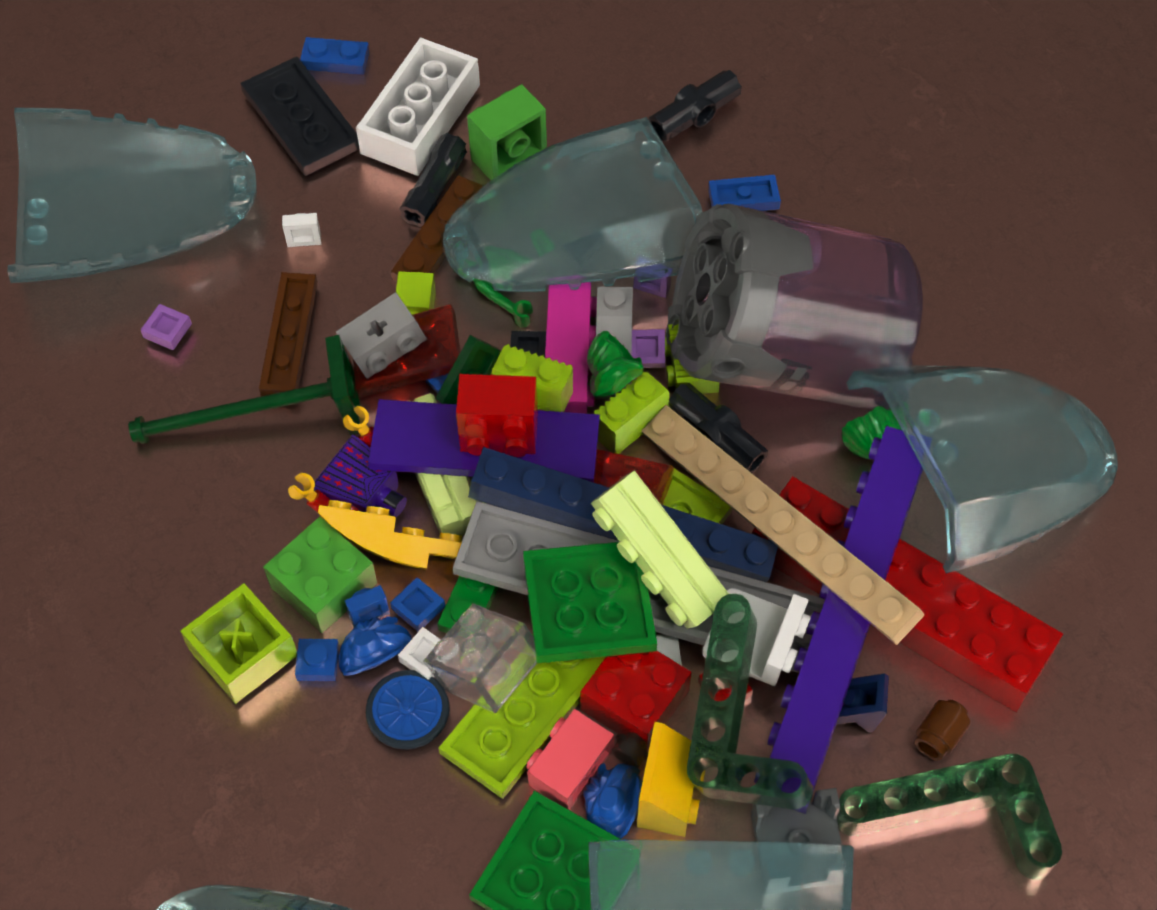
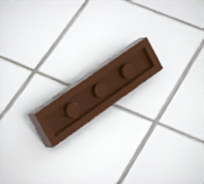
[391,175,488,282]
[259,272,318,396]

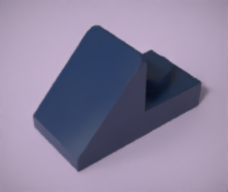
[836,673,889,732]

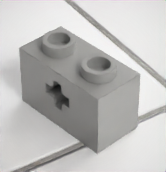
[336,292,427,379]

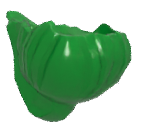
[587,331,644,398]
[841,403,911,459]

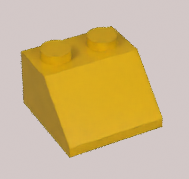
[637,722,707,837]

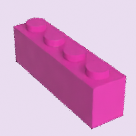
[543,281,597,414]

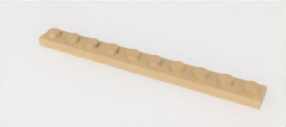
[642,405,925,645]

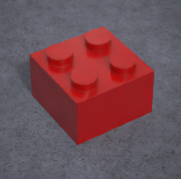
[456,374,538,457]
[580,651,692,752]

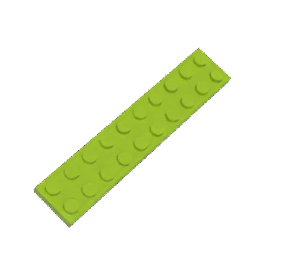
[439,467,732,799]

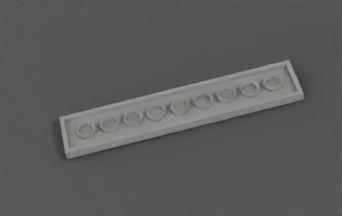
[453,501,825,673]

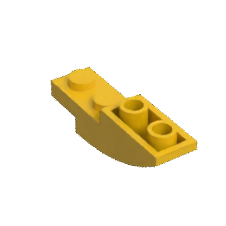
[318,500,463,570]

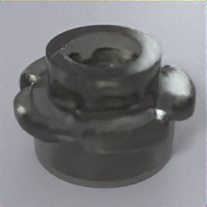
[612,732,648,768]

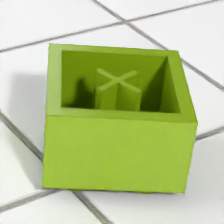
[180,583,297,704]

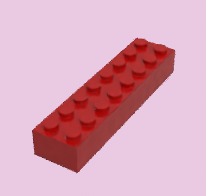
[752,476,1063,713]

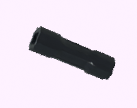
[399,133,467,227]

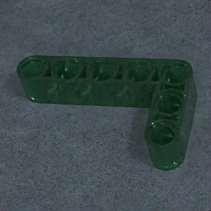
[687,593,813,809]
[837,754,1062,880]

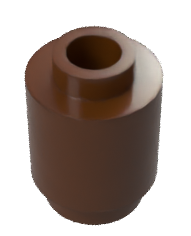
[914,700,971,761]

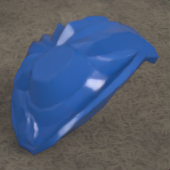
[338,616,412,676]
[583,763,643,839]

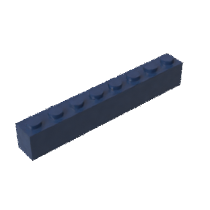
[468,447,778,582]

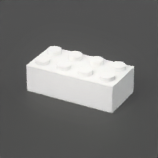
[356,37,480,176]

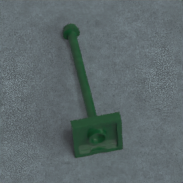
[128,335,361,444]

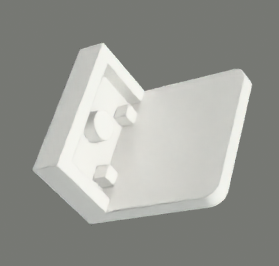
[702,588,811,686]

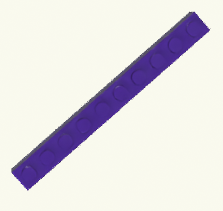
[754,426,931,814]

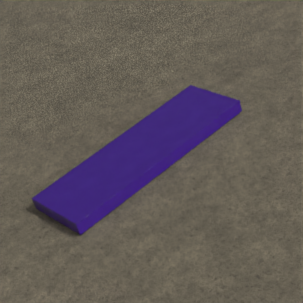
[368,399,600,483]

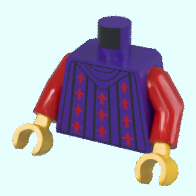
[288,406,407,517]

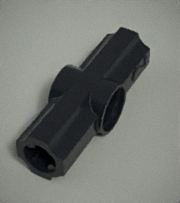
[649,70,742,142]
[668,383,768,473]

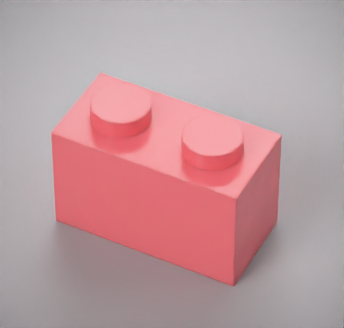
[526,709,614,810]

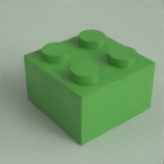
[467,84,547,184]
[263,517,377,634]

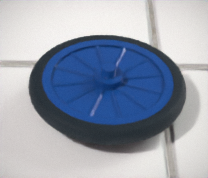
[365,670,450,749]

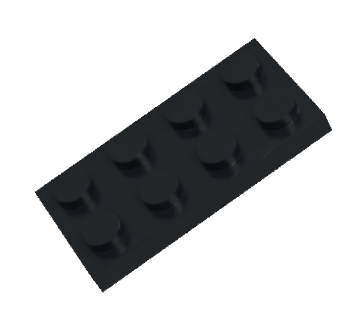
[240,56,359,176]

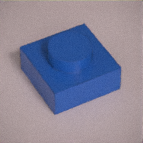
[390,577,446,632]
[345,585,390,627]
[295,639,339,682]

